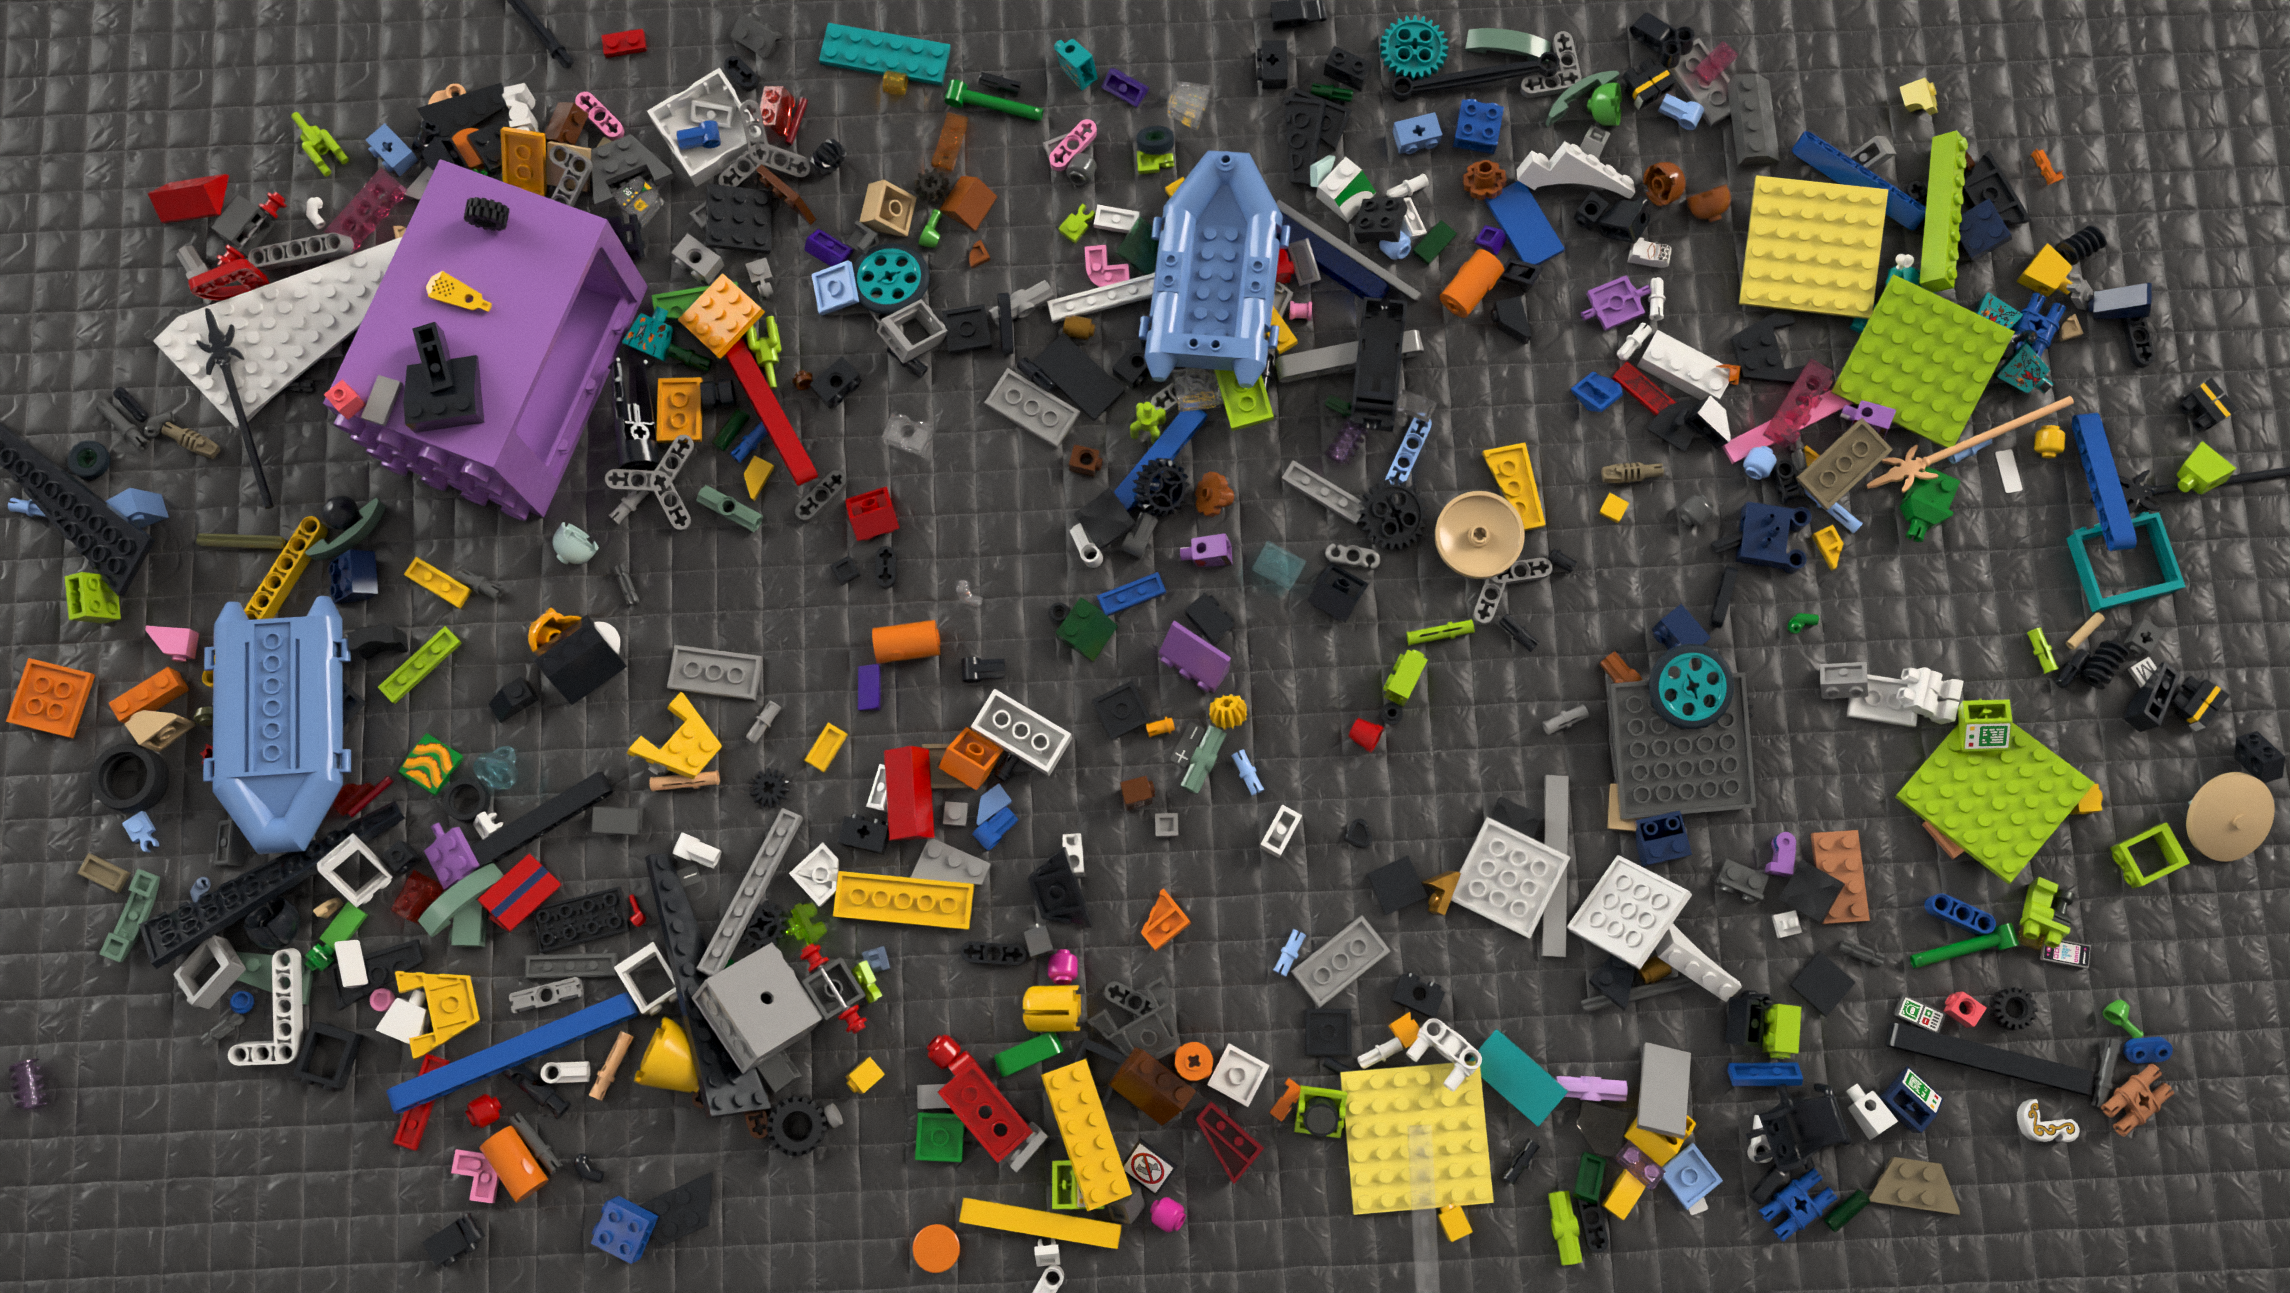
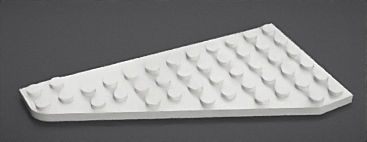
[153,237,402,430]

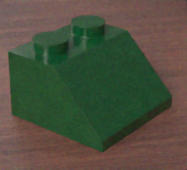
[1056,597,1118,662]

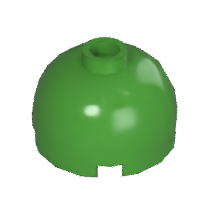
[1587,83,1622,126]

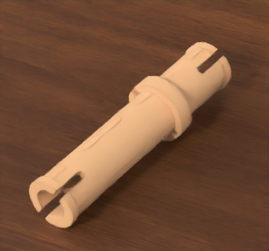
[650,770,720,791]
[589,1031,634,1101]

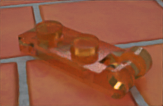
[931,112,969,172]

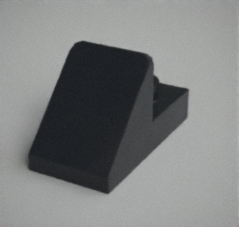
[1500,258,1543,293]

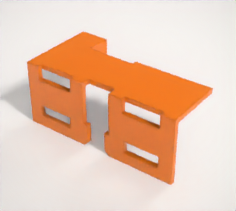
[2031,148,2064,185]
[1716,364,1741,385]
[1269,1078,1300,1122]

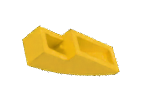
[1601,1149,1657,1220]

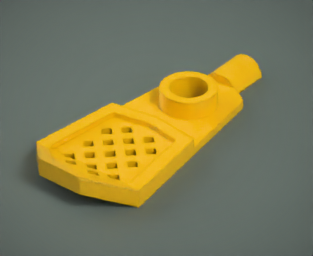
[426,271,492,312]

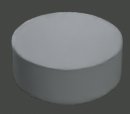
[824,1103,843,1128]

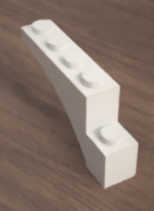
[1517,141,1635,199]
[1655,923,1742,1002]

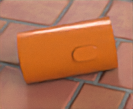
[1439,249,1504,318]
[872,620,940,664]
[1174,1042,1213,1082]
[479,1126,549,1203]

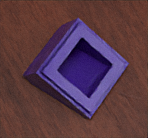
[1474,225,1507,255]

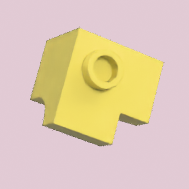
[1900,77,1938,116]

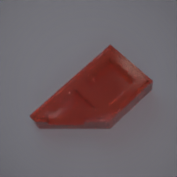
[333,782,375,816]

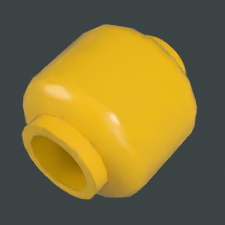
[2034,425,2065,458]

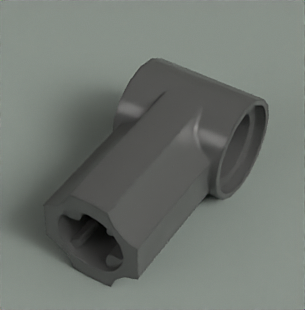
[1121,512,1158,559]

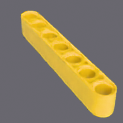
[959,1198,1122,1249]

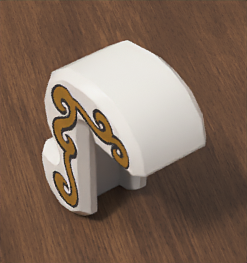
[2017,1099,2079,1142]

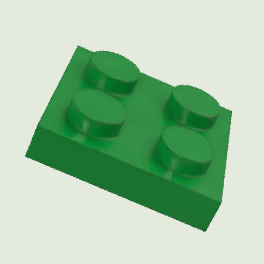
[915,1112,965,1162]

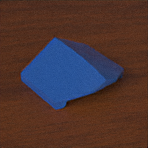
[1571,372,1623,412]

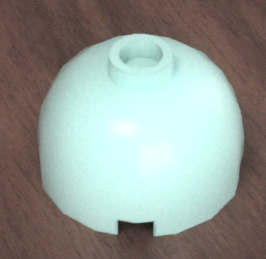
[552,522,599,564]

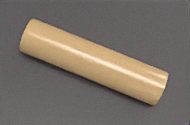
[2066,612,2105,650]

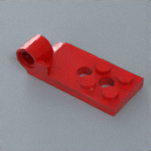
[937,1050,1033,1163]

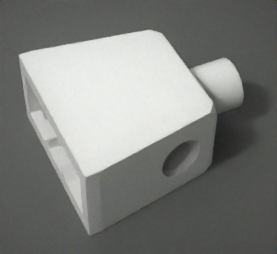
[376,990,431,1044]
[1846,1084,1898,1140]

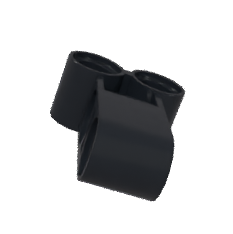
[1629,13,1695,69]

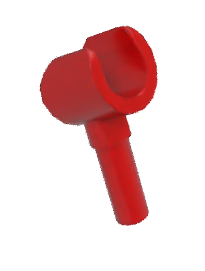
[628,894,647,927]

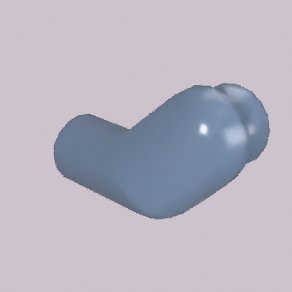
[190,877,211,902]

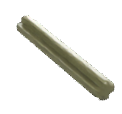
[196,533,285,549]

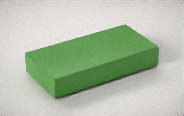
[319,901,368,951]

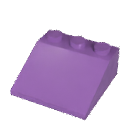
[1159,621,1231,693]

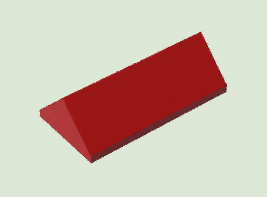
[147,174,229,223]
[884,746,935,841]

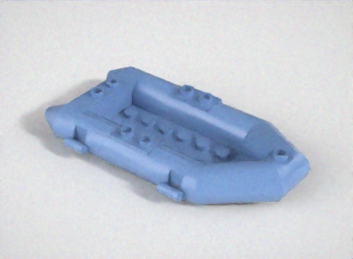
[1138,150,1291,388]
[203,596,351,854]

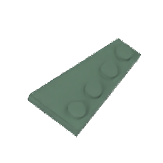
[220,952,314,1005]

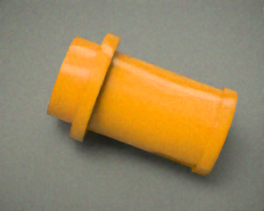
[1146,716,1175,738]

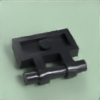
[602,214,645,258]

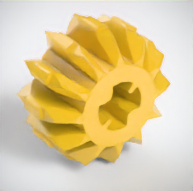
[1209,694,1247,730]

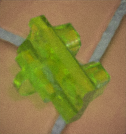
[786,902,827,945]

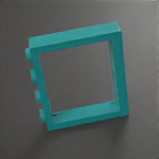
[2066,512,2186,613]

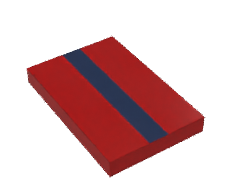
[477,853,562,933]

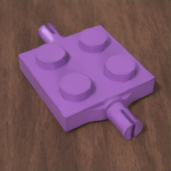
[1581,275,1651,331]
[424,823,480,890]

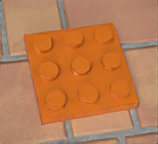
[6,658,95,738]

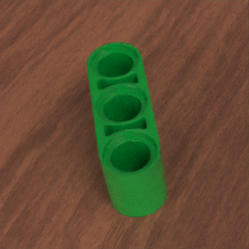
[994,1032,1064,1078]

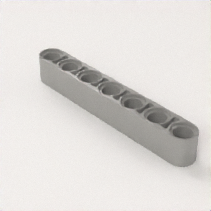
[1274,330,1424,383]

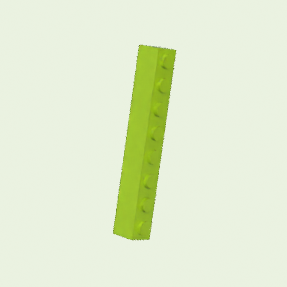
[1919,130,1968,293]

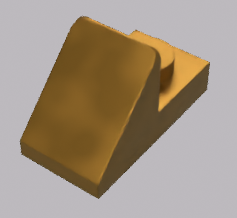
[1421,871,1461,915]

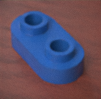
[2123,1037,2173,1063]

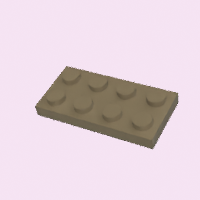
[1795,418,1893,510]

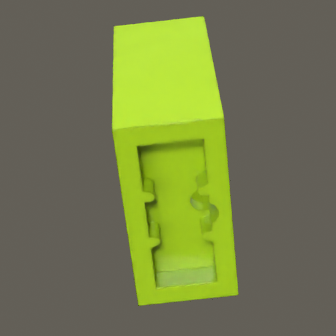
[2110,822,2190,888]

